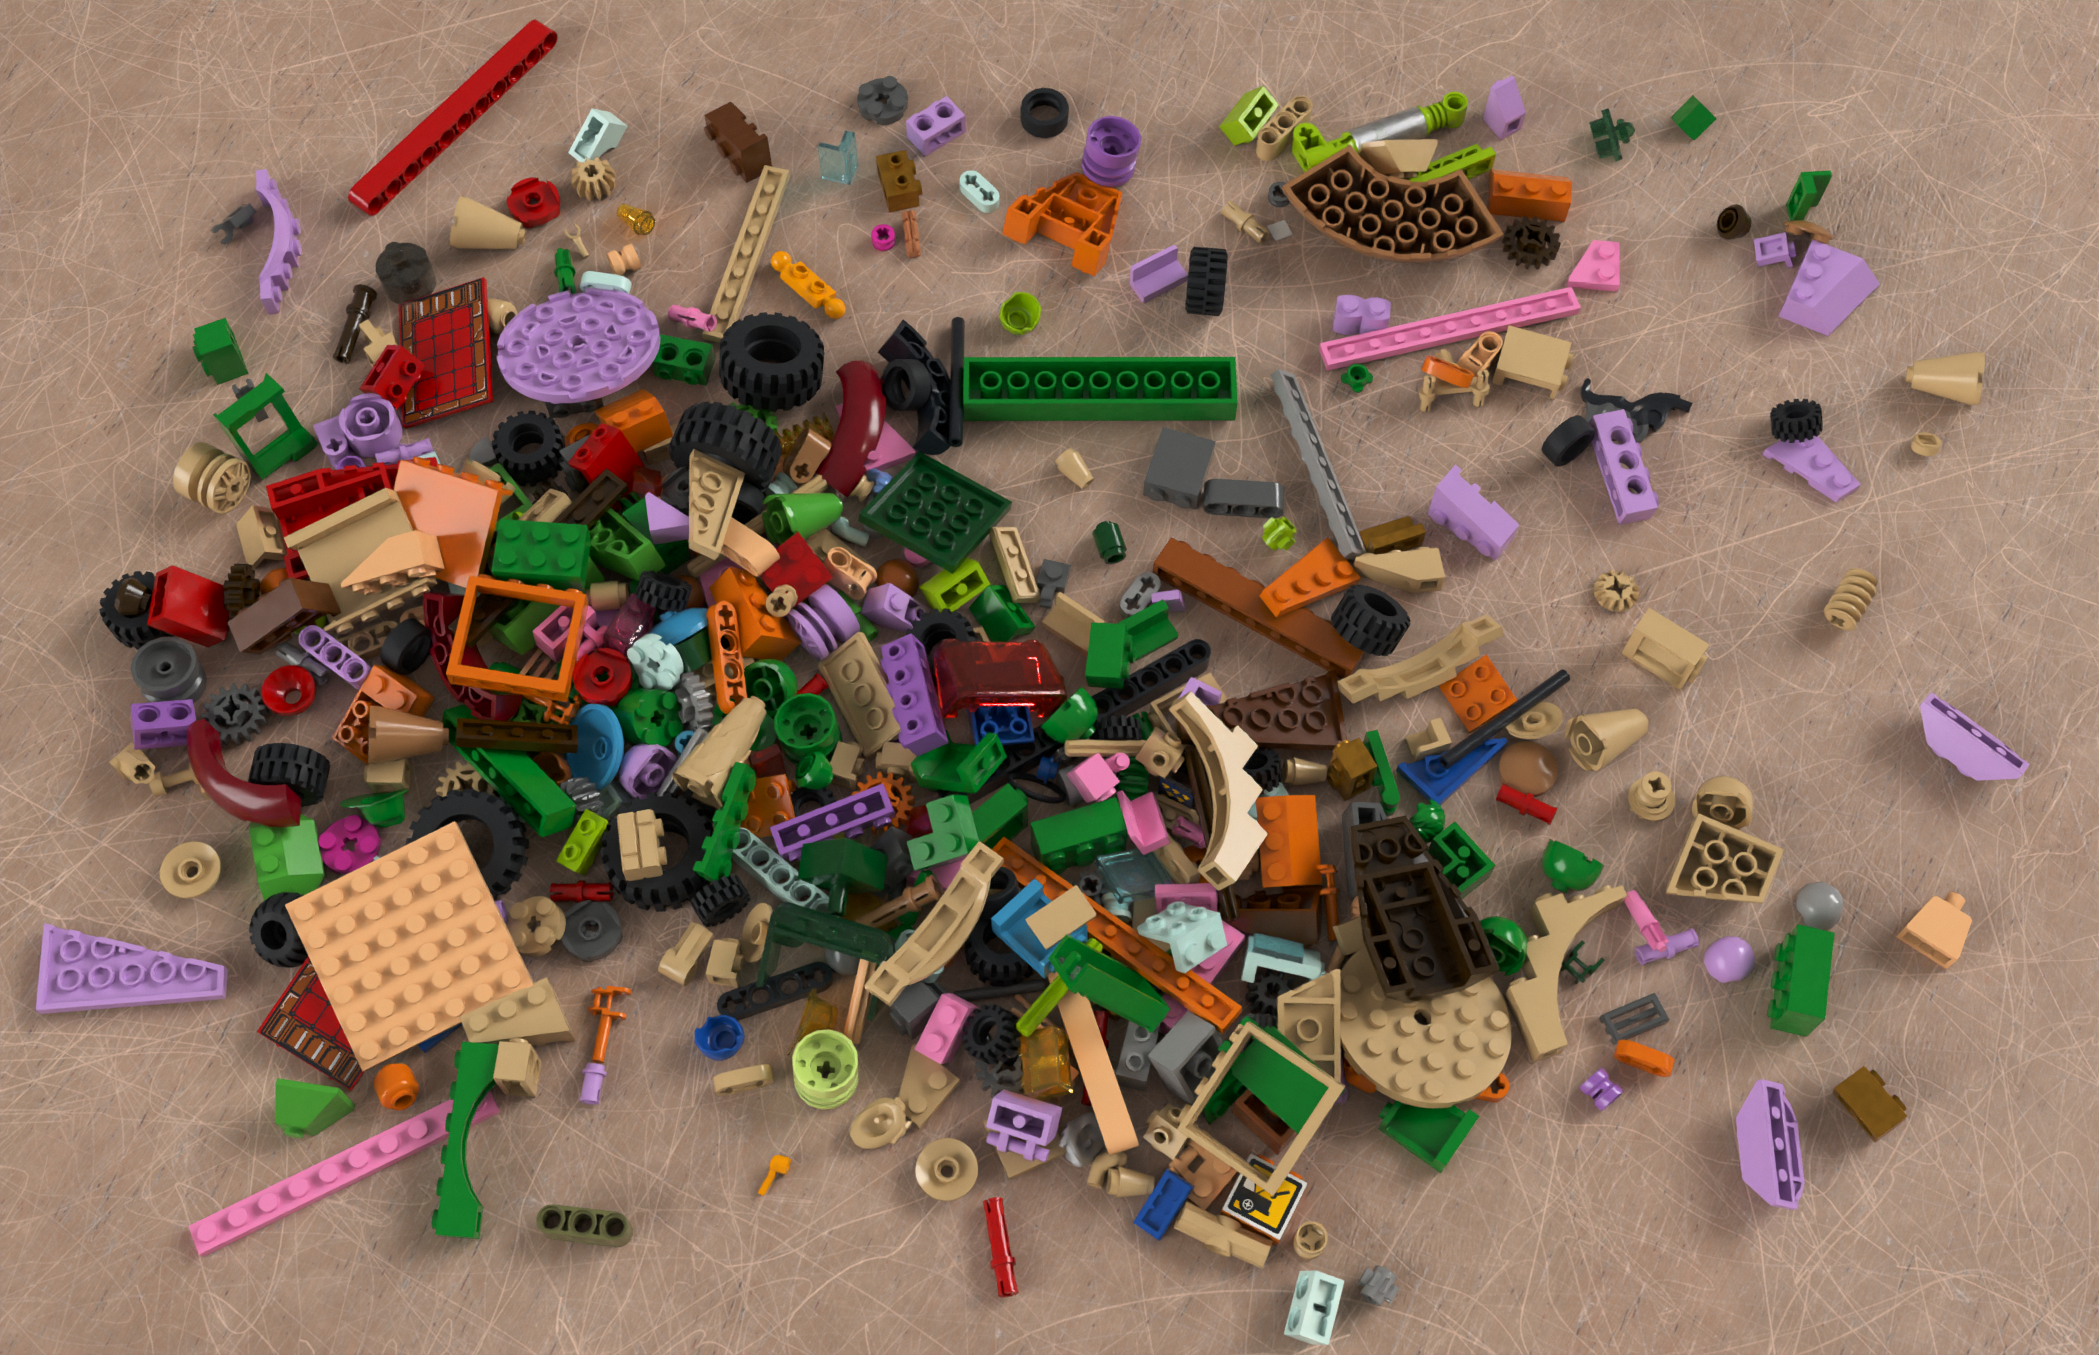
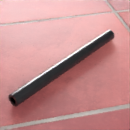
[949,317,965,447]
[1438,669,1570,769]

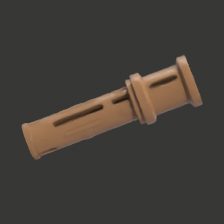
[856,874,944,935]

